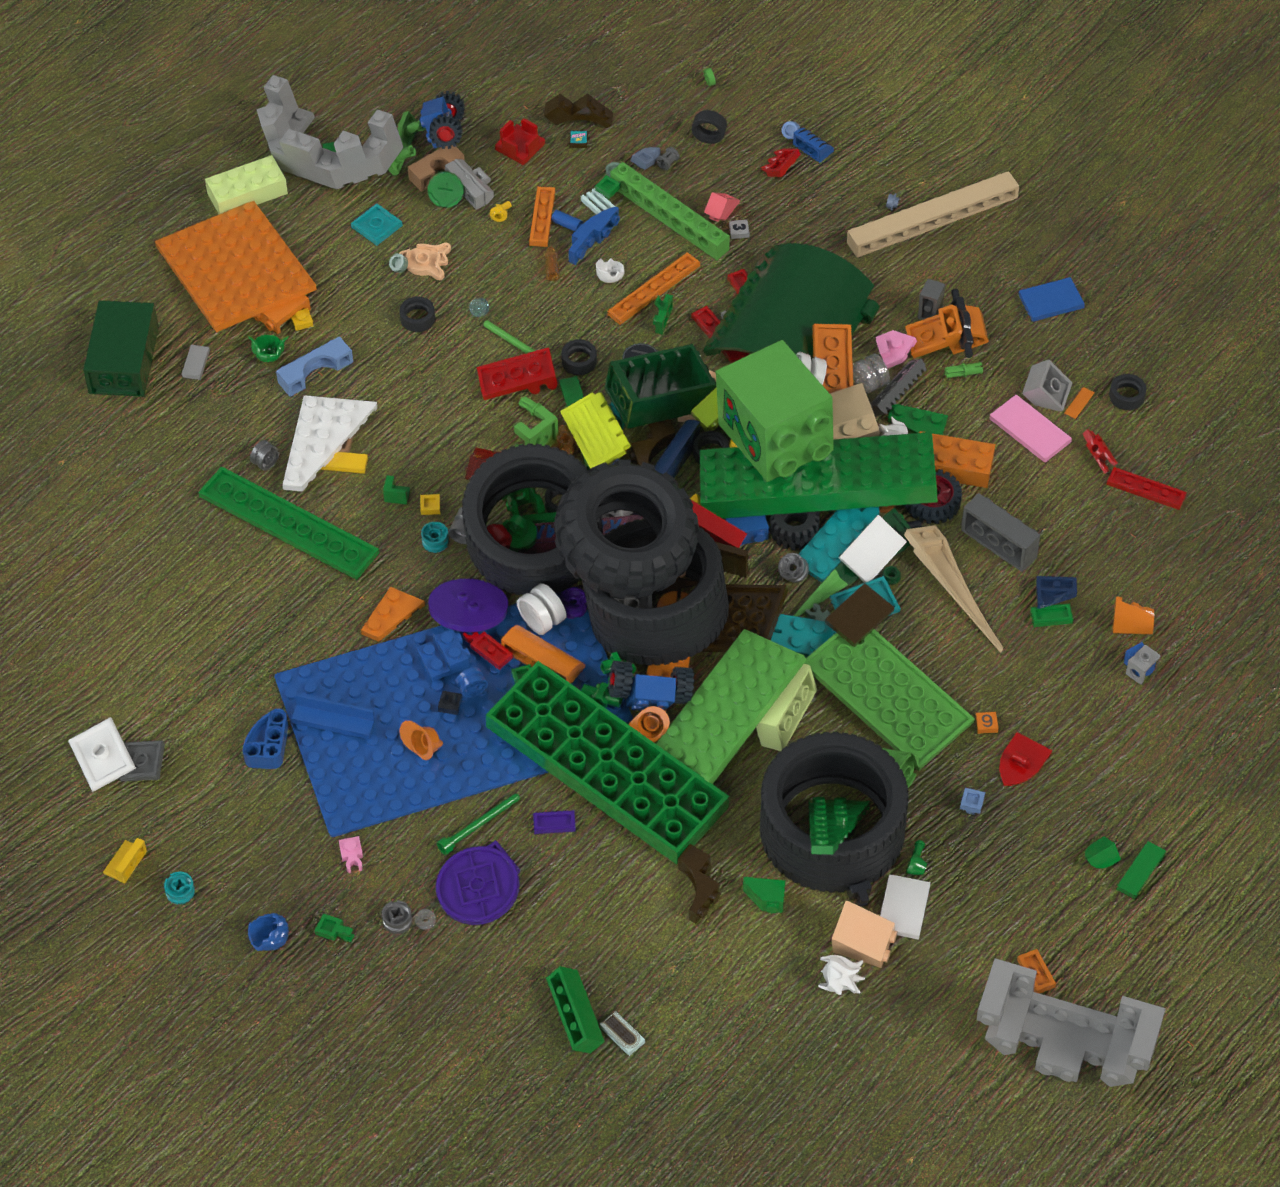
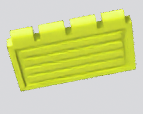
[560,392,631,469]

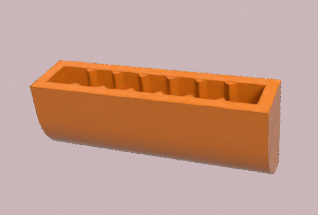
[501,625,585,683]

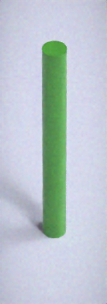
[483,320,535,353]

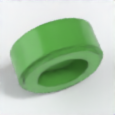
[703,68,716,86]

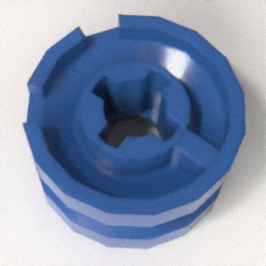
[456,667,488,698]

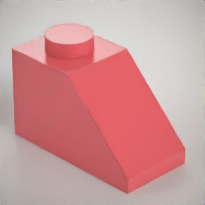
[704,192,740,222]

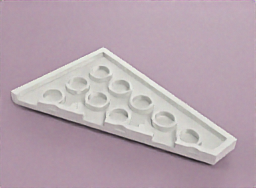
[283,396,377,491]

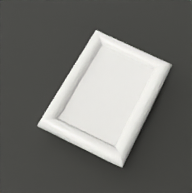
[68,717,136,792]

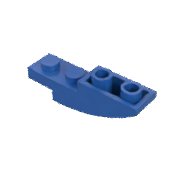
[568,206,620,265]

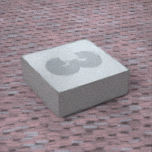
[729,220,749,239]

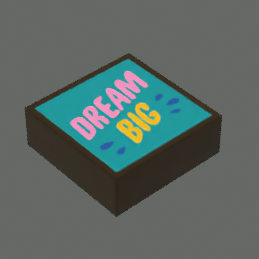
[569,130,588,148]

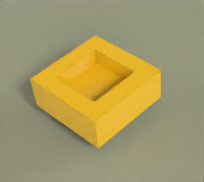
[291,308,313,331]
[420,494,440,515]

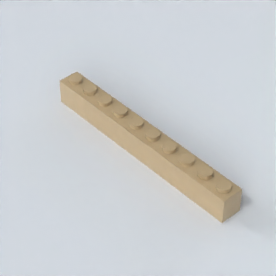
[847,171,1019,258]

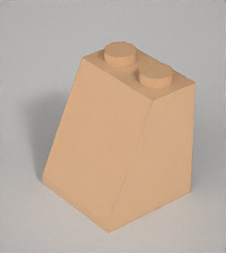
[832,901,898,968]

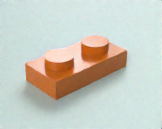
[1017,949,1056,994]

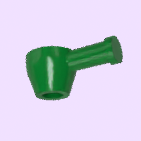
[905,840,927,875]

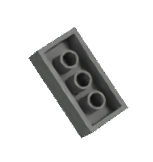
[961,493,1040,572]

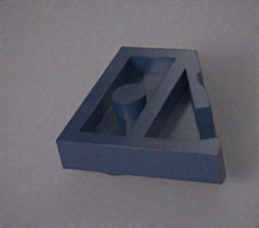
[1036,576,1077,609]

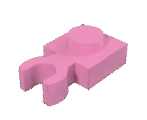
[339,836,363,873]

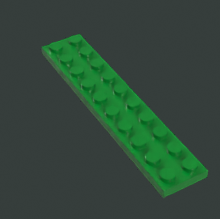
[198,466,379,580]

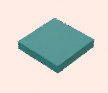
[351,203,403,246]

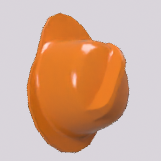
[628,706,670,743]
[400,720,443,760]

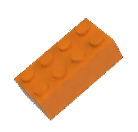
[919,431,996,488]

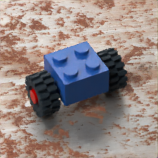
[420,91,465,149]
[608,661,694,711]

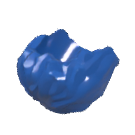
[248,913,289,951]

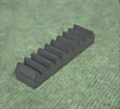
[870,358,926,417]

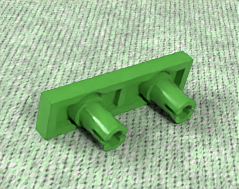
[388,111,426,176]

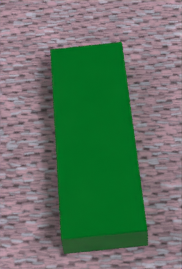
[1116,841,1166,899]

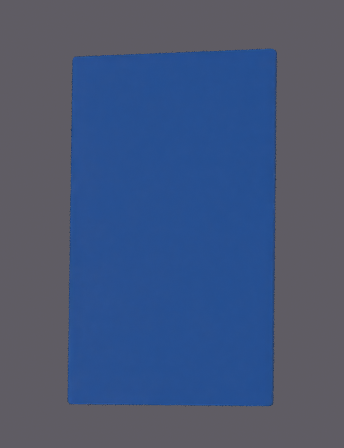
[275,587,633,837]

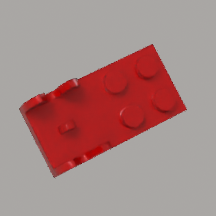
[477,347,557,401]

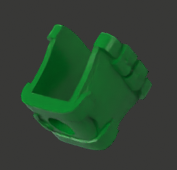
[505,488,545,518]

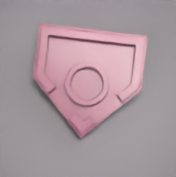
[876,330,917,369]

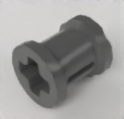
[656,147,680,170]

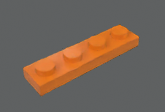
[529,186,556,247]

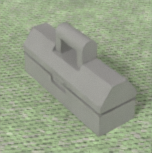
[445,159,494,210]

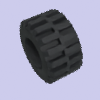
[770,511,819,550]

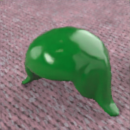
[247,335,289,363]

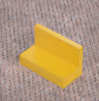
[103,838,147,883]

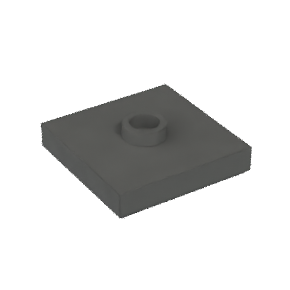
[119,740,165,782]

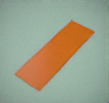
[1064,387,1095,419]

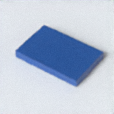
[1018,277,1085,322]

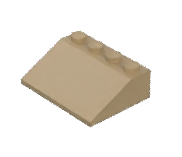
[830,383,880,440]

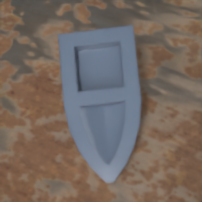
[631,147,660,170]

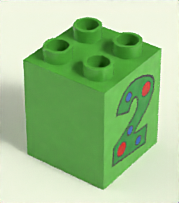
[716,340,834,482]

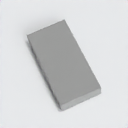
[182,345,210,380]

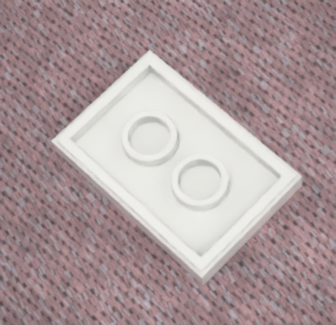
[839,515,907,583]
[880,874,931,940]

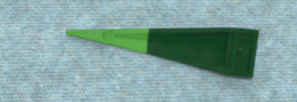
[793,508,912,617]

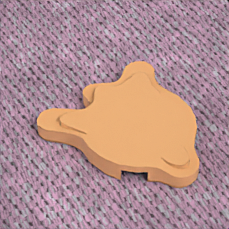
[399,242,451,280]

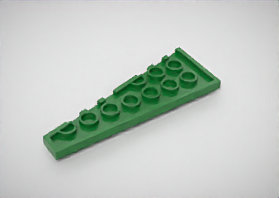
[808,797,869,855]

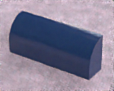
[654,420,700,478]

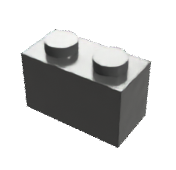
[918,279,945,320]

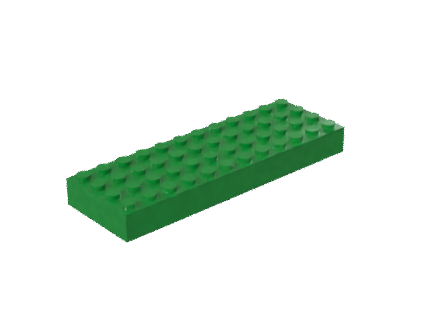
[700,432,938,519]
[486,661,729,865]

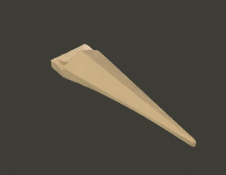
[904,525,1003,653]

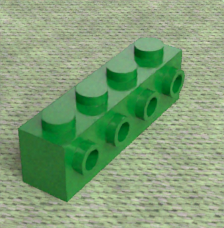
[546,966,605,1053]

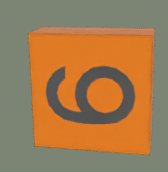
[975,712,998,734]

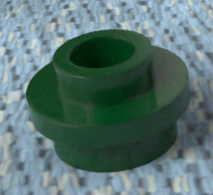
[881,566,901,585]

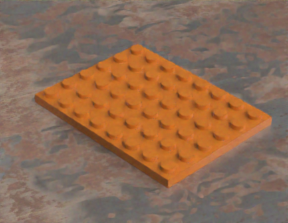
[155,201,317,332]

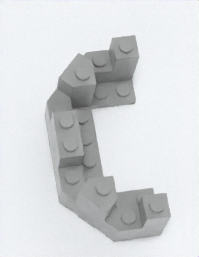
[257,75,403,189]
[977,958,1165,1087]

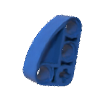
[243,709,288,769]

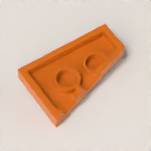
[361,587,425,642]

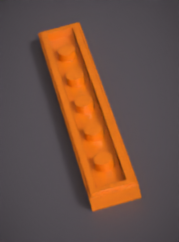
[607,252,700,325]

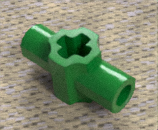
[581,682,623,708]

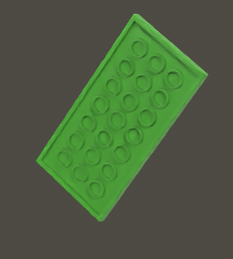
[656,629,806,784]
[804,629,975,771]

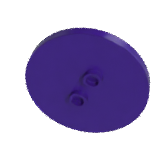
[428,579,508,632]
[436,846,520,925]

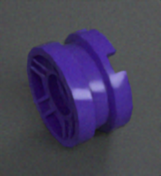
[560,587,587,619]

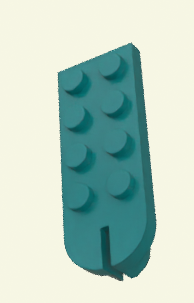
[798,507,880,582]
[771,614,836,658]

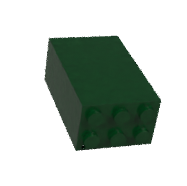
[83,300,159,397]
[604,344,717,429]

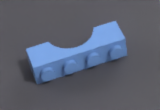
[276,336,353,397]

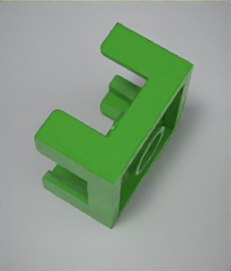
[514,405,559,447]

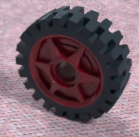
[905,469,962,524]

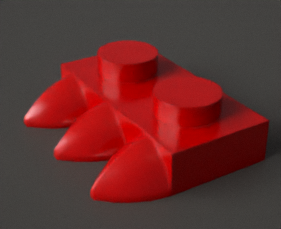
[761,148,801,177]

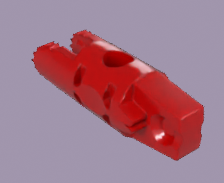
[1083,429,1118,474]

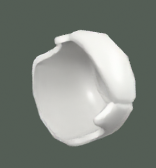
[596,258,624,283]

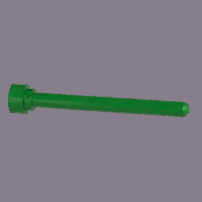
[436,793,520,856]

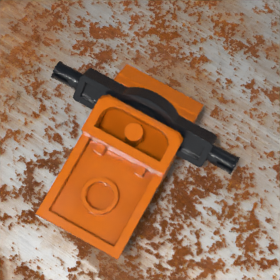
[905,289,989,358]

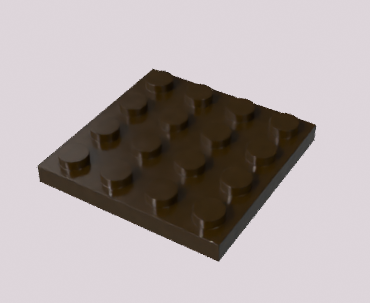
[701,584,788,652]

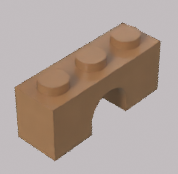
[408,145,465,192]

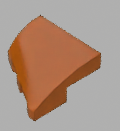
[1112,597,1154,635]

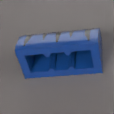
[793,128,834,163]

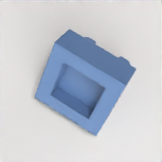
[960,788,985,815]

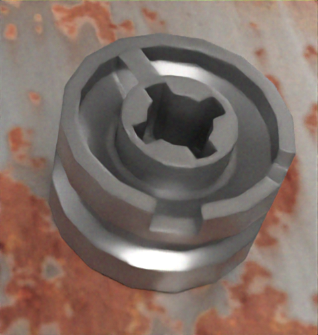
[250,440,280,471]
[778,553,809,583]
[382,900,412,934]

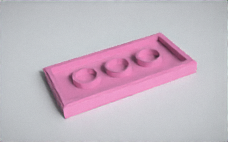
[989,395,1072,463]

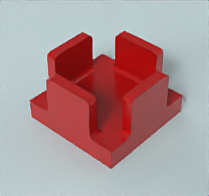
[495,118,545,165]

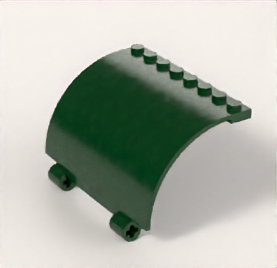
[703,243,880,359]

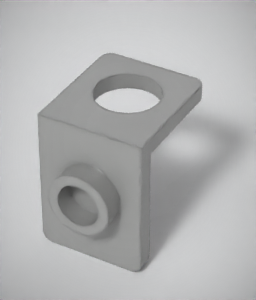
[1126,645,1160,684]

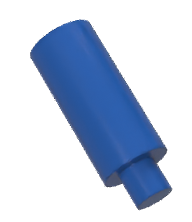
[551,210,583,232]

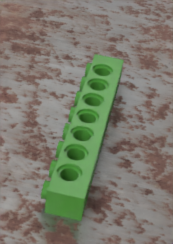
[610,162,730,260]

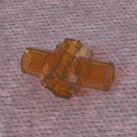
[557,425,574,455]

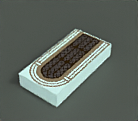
[600,1012,645,1056]

